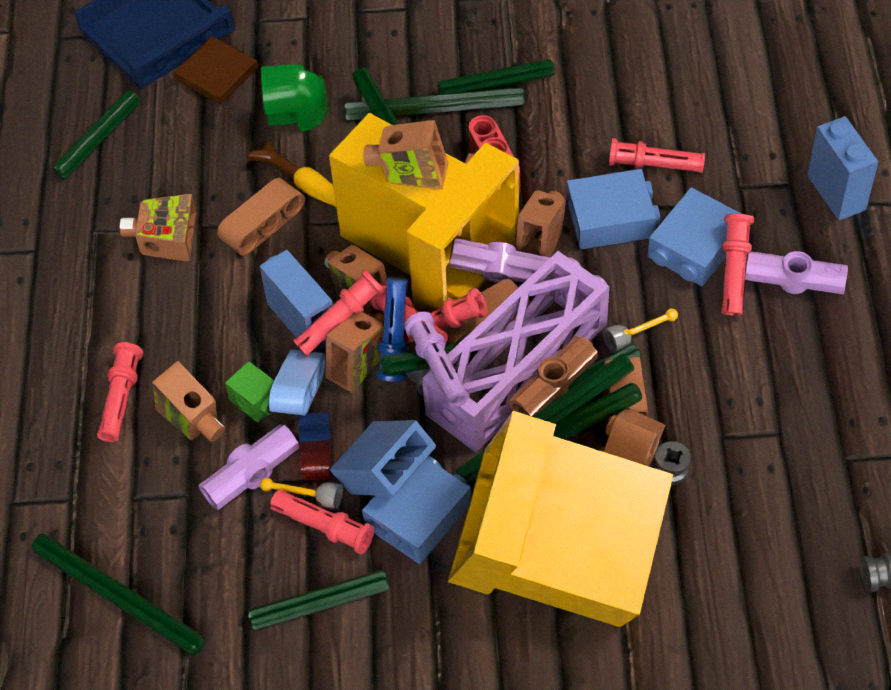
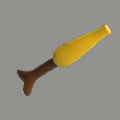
[247,141,336,207]

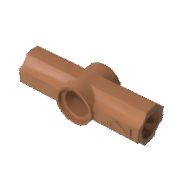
[508,336,598,416]

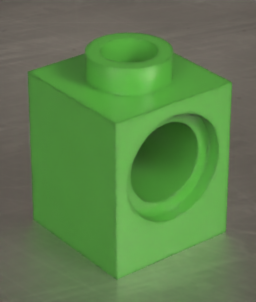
[225,361,274,423]

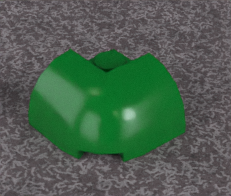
[261,64,328,133]

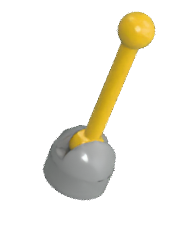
[603,308,678,353]
[260,478,343,512]

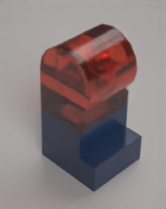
[298,412,332,481]

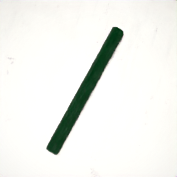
[344,87,525,121]
[456,354,635,486]
[31,534,205,655]

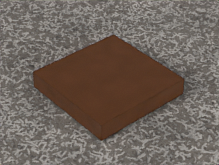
[174,36,259,105]

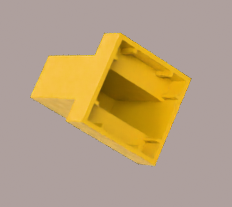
[329,113,519,313]
[448,411,673,627]

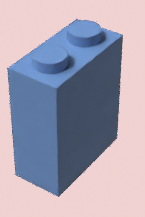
[807,116,878,221]
[566,169,660,250]
[648,187,741,287]
[259,250,333,352]
[330,420,437,496]
[362,456,471,564]

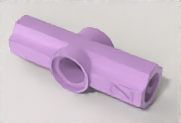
[449,238,550,283]
[745,251,848,294]
[199,424,300,510]

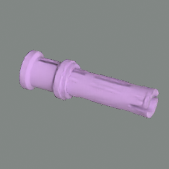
[404,311,469,408]

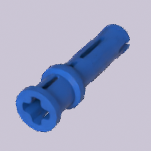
[376,277,408,382]

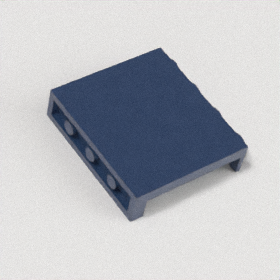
[74,0,235,90]

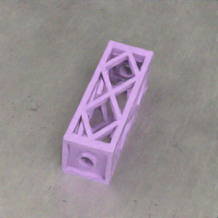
[422,251,610,453]

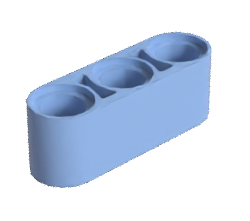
[269,349,325,416]

